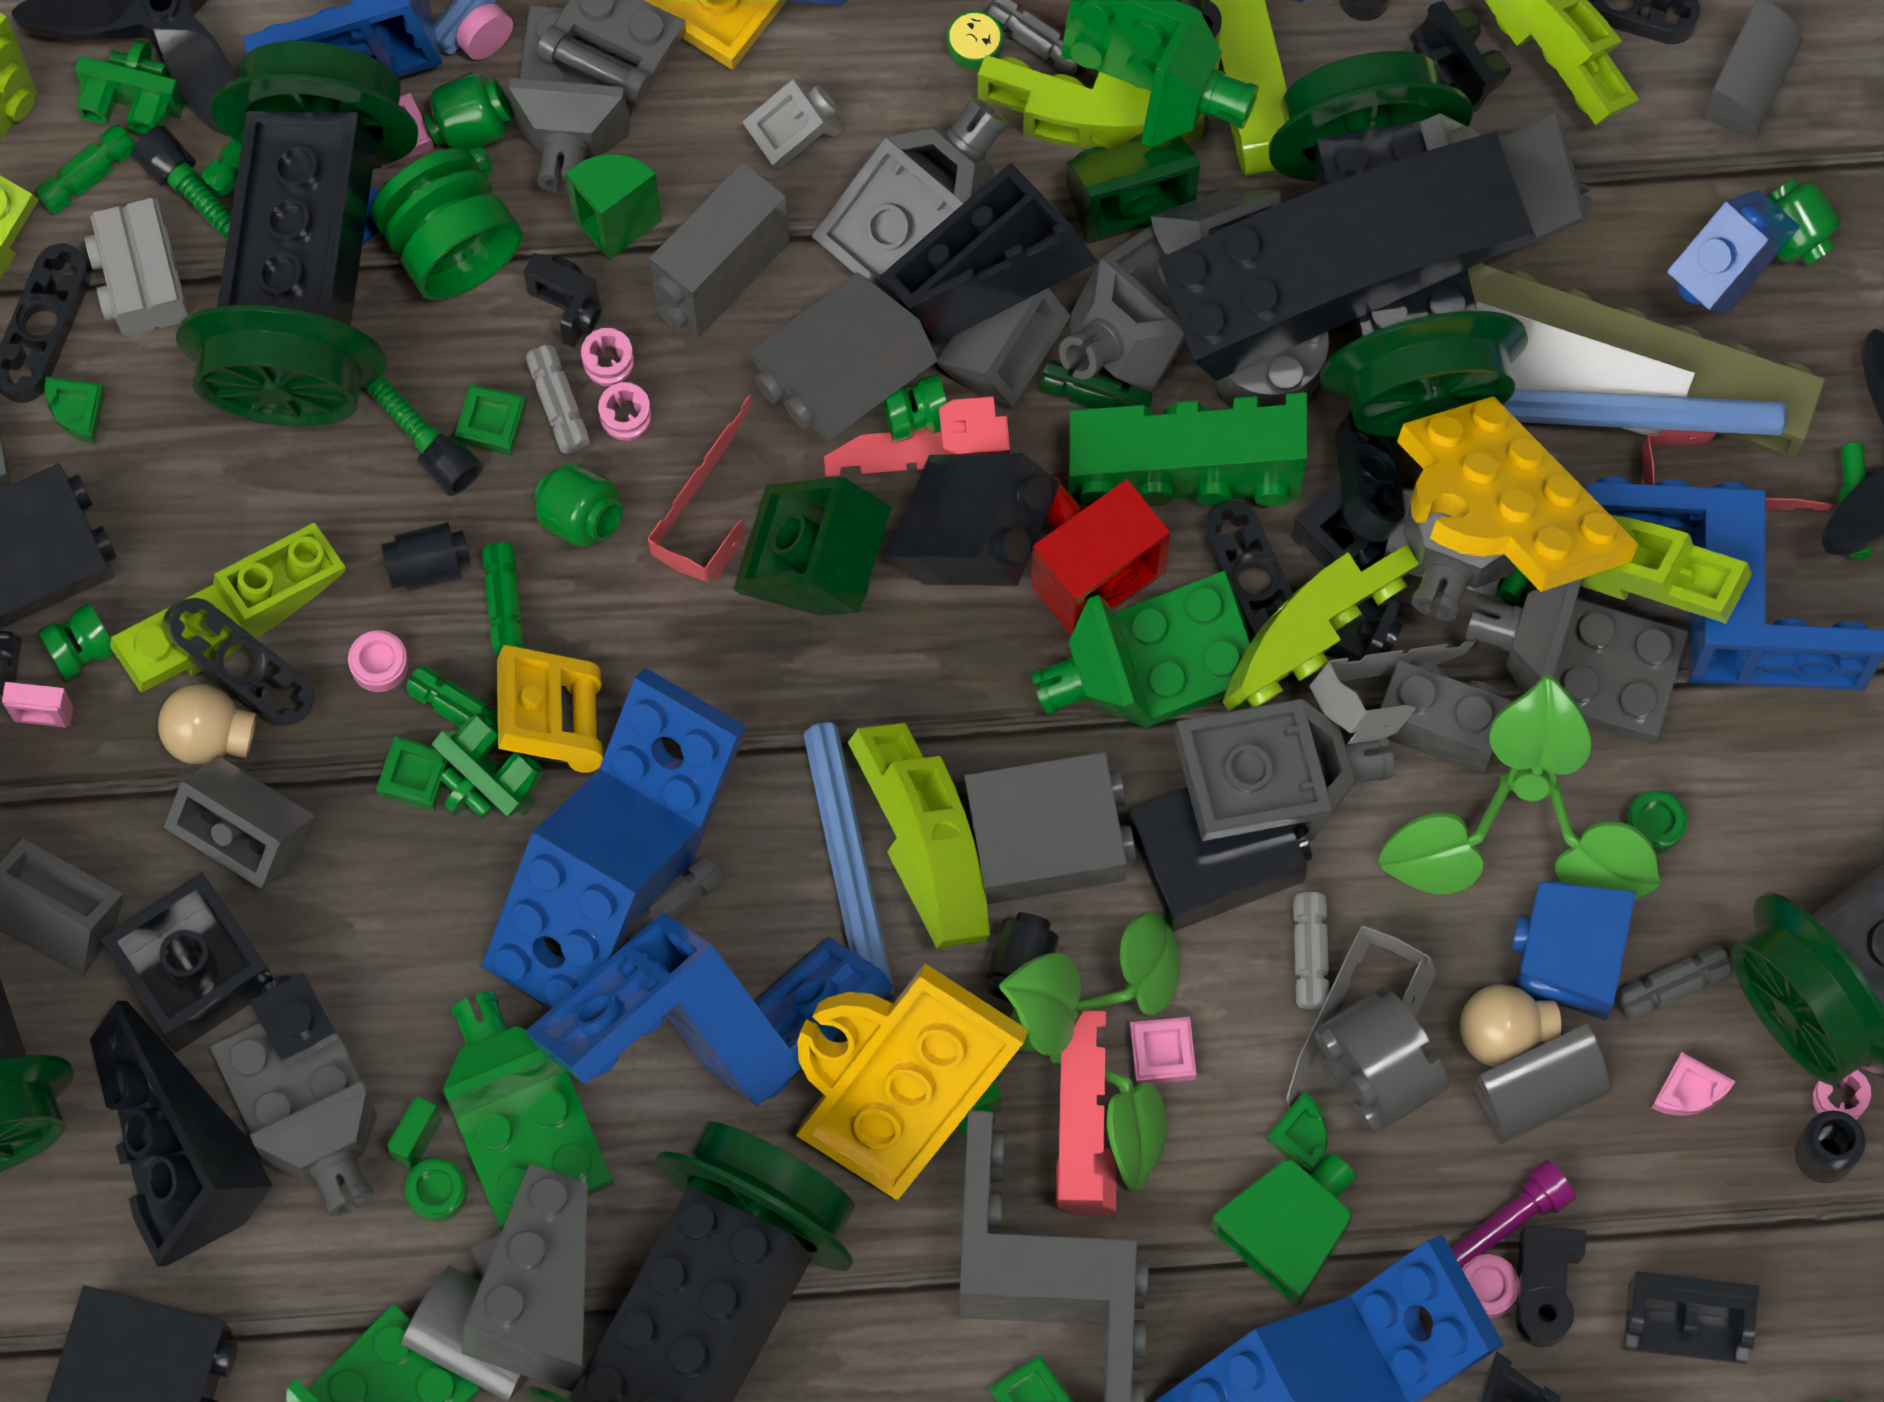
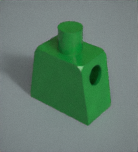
[1209,1153,1357,1307]

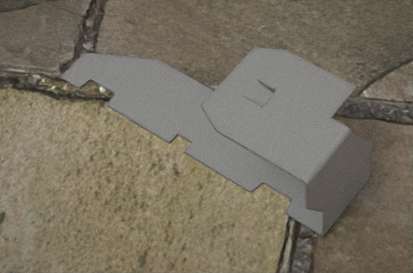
[1310,640,1476,744]
[1286,926,1437,1107]

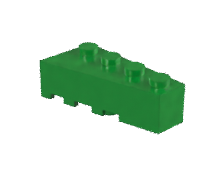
[1068,392,1307,507]

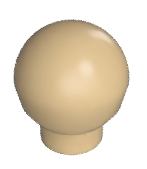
[158,684,257,765]
[1460,984,1561,1067]

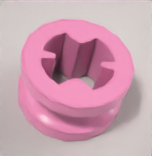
[581,328,634,386]
[598,382,652,441]
[1812,1070,1871,1120]

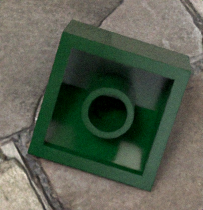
[1066,133,1200,244]
[733,476,892,616]

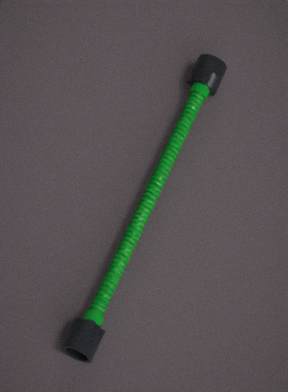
[131,126,483,496]

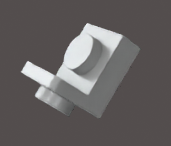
[742,79,844,169]

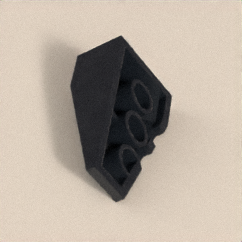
[90,1001,273,1267]

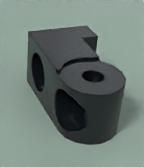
[1515,1226,1586,1348]

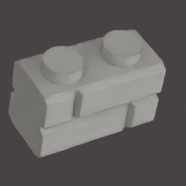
[84,198,188,337]

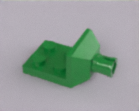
[1061,0,1259,148]
[1032,570,1252,728]
[443,991,614,1232]
[286,1303,482,1402]

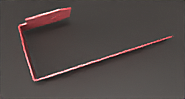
[648,395,752,582]
[824,397,1010,477]
[1641,430,1833,511]
[1055,1011,1117,1217]

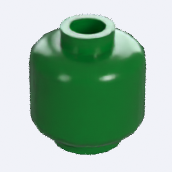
[424,72,513,150]
[1767,177,1841,266]
[534,462,623,548]

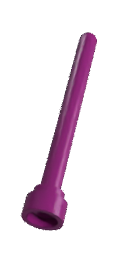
[1451,1160,1576,1268]

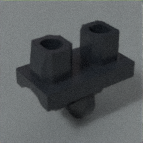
[1410,0,1511,113]

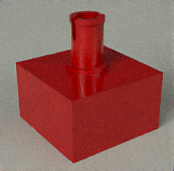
[1031,477,1170,635]

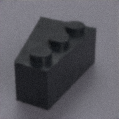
[880,163,1099,344]

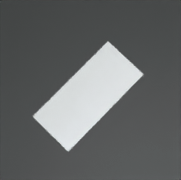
[1476,302,1695,436]

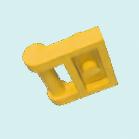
[497,645,604,773]

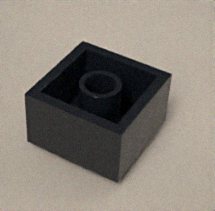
[100,872,273,1053]

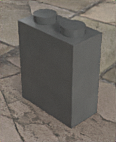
[649,162,790,338]
[749,272,938,441]
[964,752,1136,904]

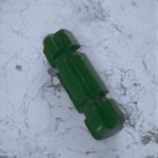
[1040,360,1152,409]

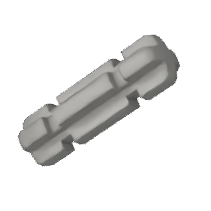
[526,344,590,454]
[1293,892,1329,1009]

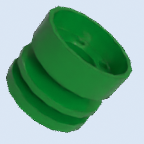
[370,148,524,301]

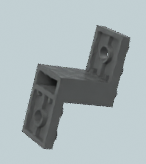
[960,1111,1148,1402]

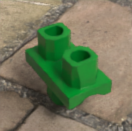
[74,40,185,135]
[431,713,545,819]

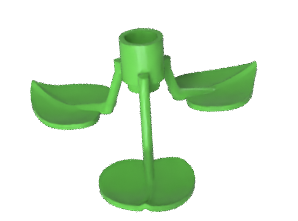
[1378,674,1661,899]
[999,913,1180,1191]

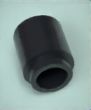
[382,521,471,591]
[986,912,1059,1003]
[1795,1110,1866,1183]

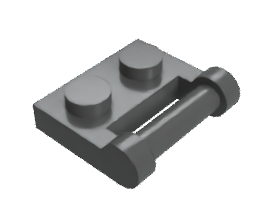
[537,0,686,105]

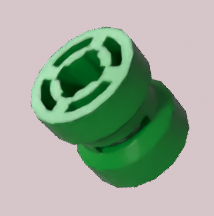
[883,374,947,442]
[37,603,115,682]

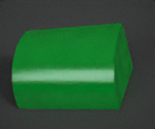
[565,154,662,260]

